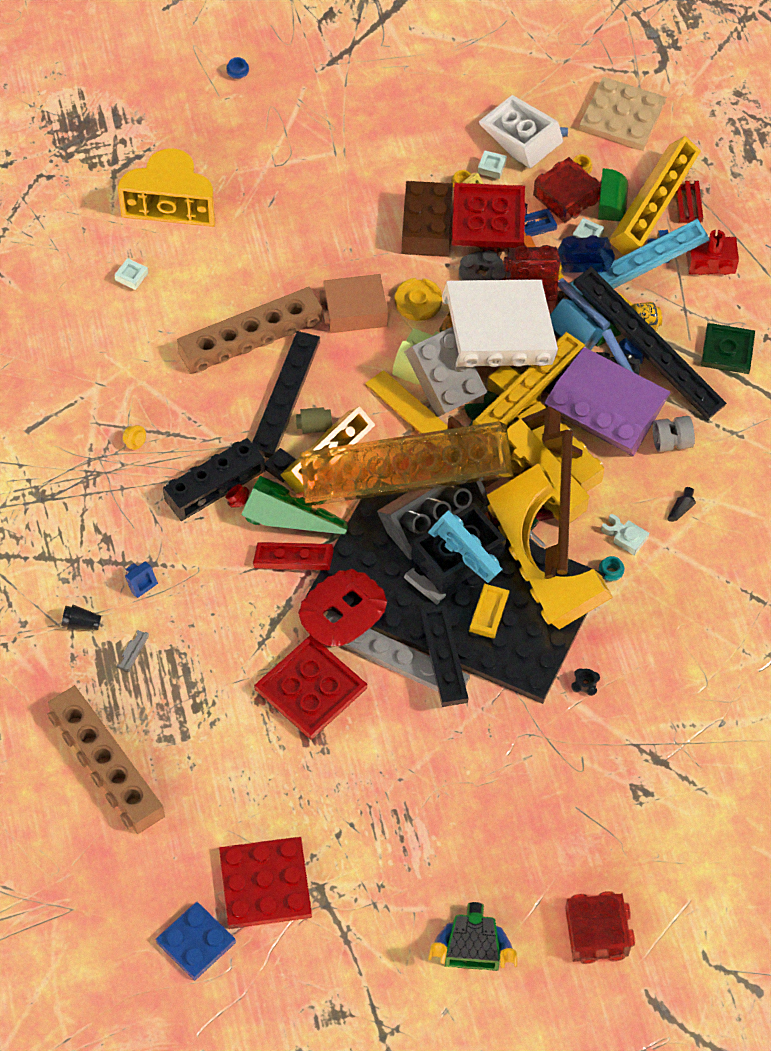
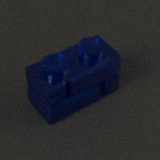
[557,235,615,273]

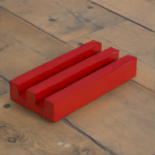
[676,181,703,223]

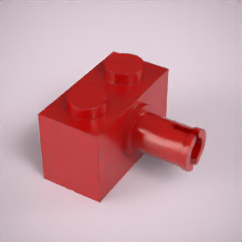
[686,229,739,275]

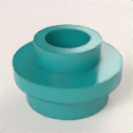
[599,556,625,581]

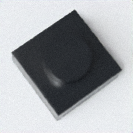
[265,448,296,483]

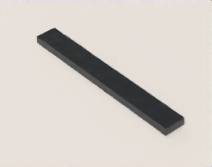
[573,267,727,420]

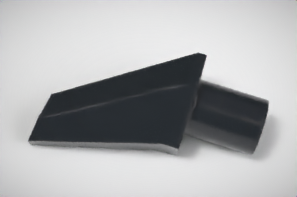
[667,487,696,522]

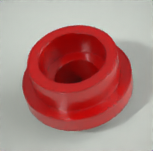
[225,484,250,508]

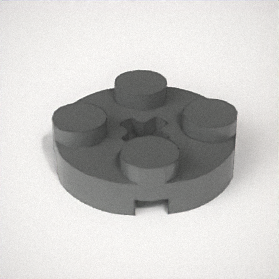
[458,250,506,281]

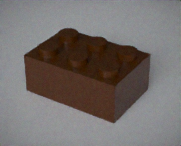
[401,181,453,257]

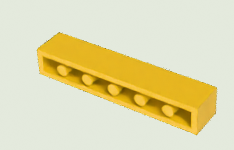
[608,136,701,255]

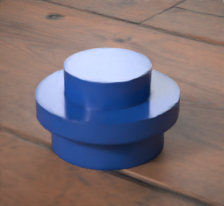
[226,57,249,79]

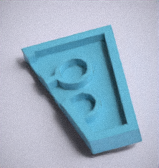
[428,510,502,583]

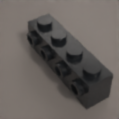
[163,438,265,522]

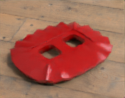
[298,569,387,647]

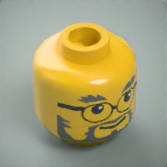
[631,302,662,331]

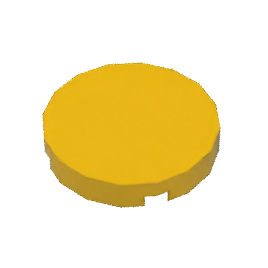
[394,278,442,321]

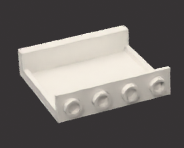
[442,280,558,367]

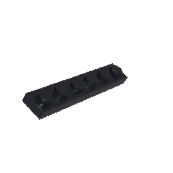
[252,331,320,458]

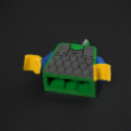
[428,902,517,971]

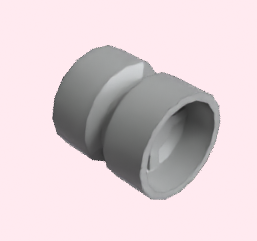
[652,415,695,452]

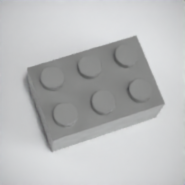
[404,327,488,417]

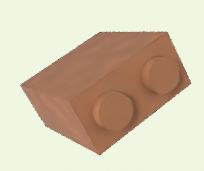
[319,274,388,333]

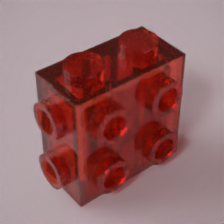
[533,157,601,223]
[502,245,560,302]
[565,891,635,964]

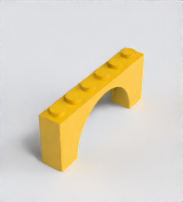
[486,463,613,629]

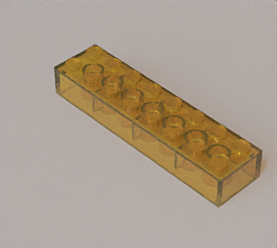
[299,421,513,506]

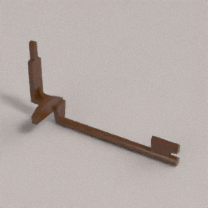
[498,407,583,579]

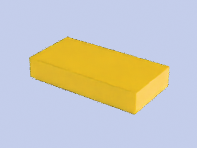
[469,584,509,639]

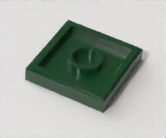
[701,323,756,374]

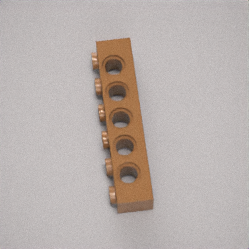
[177,286,322,375]
[47,685,165,835]

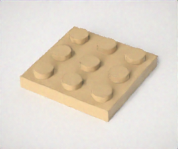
[579,76,667,151]

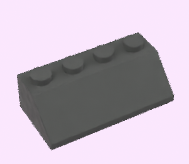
[377,460,490,559]

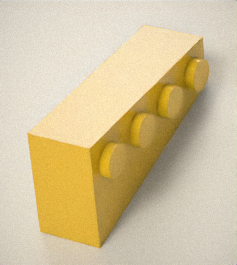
[496,419,590,524]

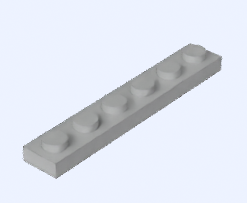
[326,610,470,692]

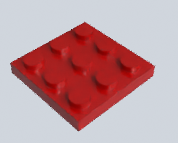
[452,183,525,248]
[254,635,367,740]
[219,836,312,929]

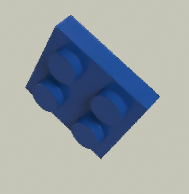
[156,902,236,981]

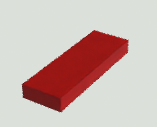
[253,542,334,570]

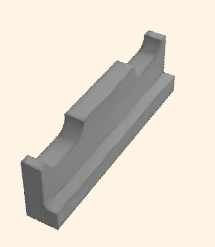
[404,568,446,605]
[117,630,149,672]

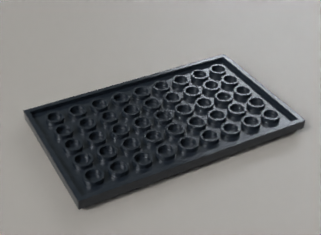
[305,478,606,704]

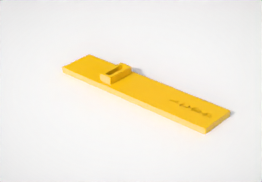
[365,370,448,451]

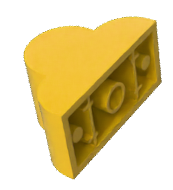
[118,148,216,227]

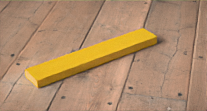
[472,332,585,440]

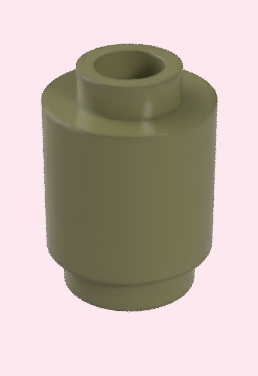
[296,407,332,434]

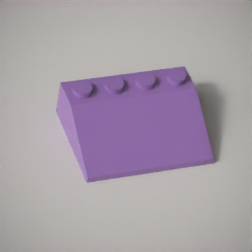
[544,347,671,456]

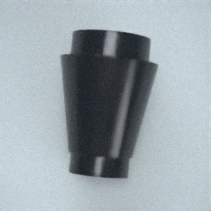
[61,604,101,630]

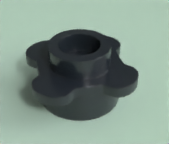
[571,668,600,696]

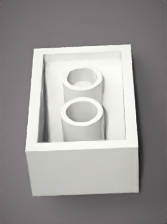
[479,95,563,168]

